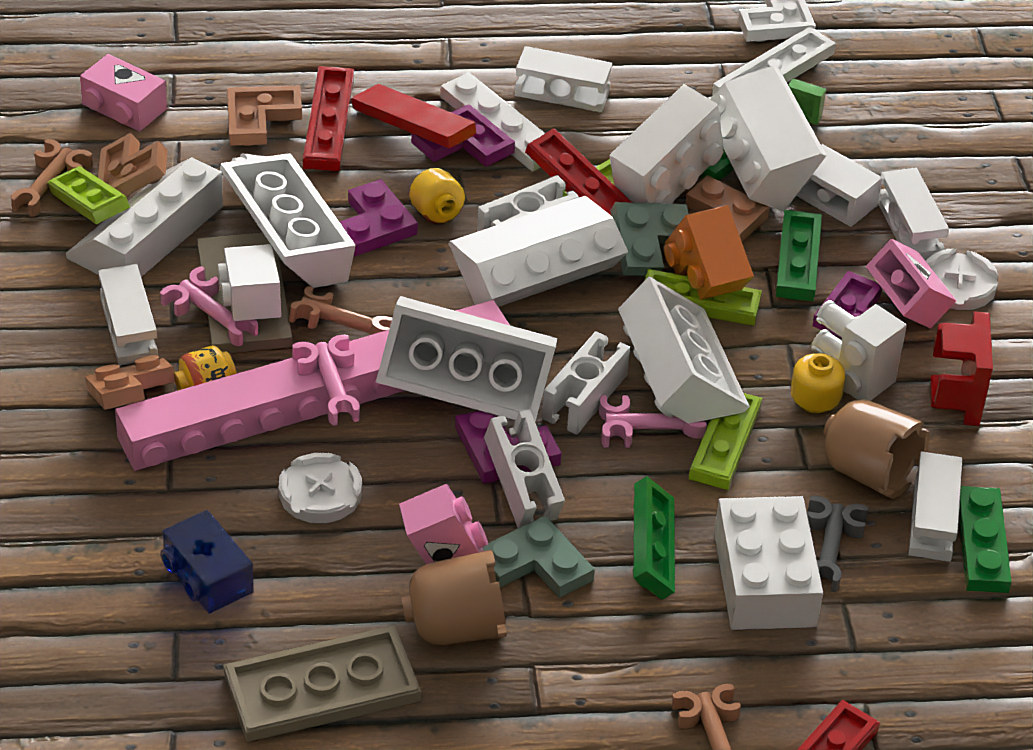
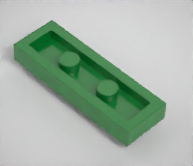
[775,210,822,302]
[633,476,675,600]
[958,486,1012,593]

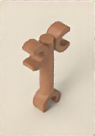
[11,139,93,217]
[288,286,392,335]
[671,684,741,750]

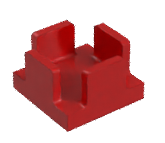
[930,311,993,426]

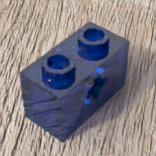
[160,509,254,614]

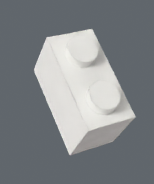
[796,144,882,227]
[218,244,281,321]

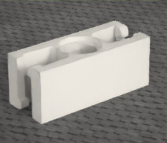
[515,46,612,112]
[878,168,949,259]
[477,175,579,232]
[98,264,158,366]
[542,331,630,435]
[484,409,565,528]
[908,451,962,562]

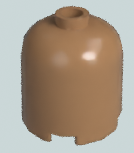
[824,399,930,499]
[401,550,507,645]

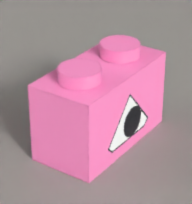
[80,54,167,132]
[866,239,957,329]
[399,484,488,564]

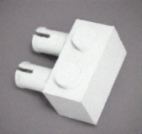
[811,300,907,401]

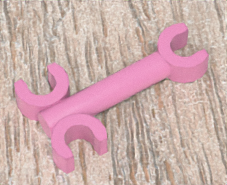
[160,266,258,347]
[292,335,360,426]
[599,395,707,448]

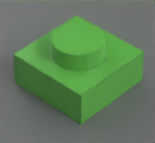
[788,78,826,125]

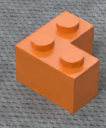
[664,205,754,300]

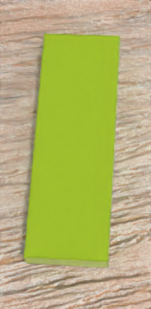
[47,166,130,224]
[645,269,762,326]
[689,393,762,490]

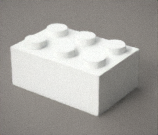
[609,84,724,204]
[714,496,823,630]

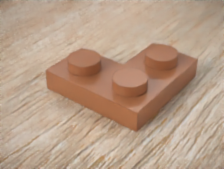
[227,85,302,146]
[98,133,168,198]
[685,175,770,242]
[85,355,176,410]

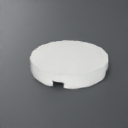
[926,249,998,310]
[279,453,362,523]

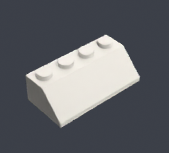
[710,66,827,212]
[220,153,356,288]
[66,157,223,277]
[448,196,628,307]
[618,276,750,424]
[376,296,557,421]

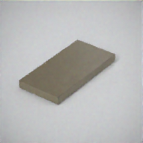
[197,233,292,353]
[223,625,421,742]

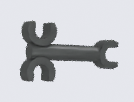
[807,495,868,592]

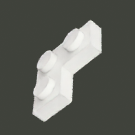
[738,0,816,42]

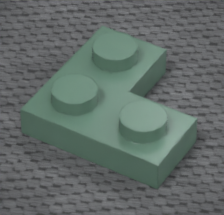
[611,202,688,275]
[482,515,595,598]

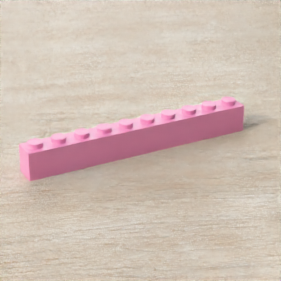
[115,300,510,471]

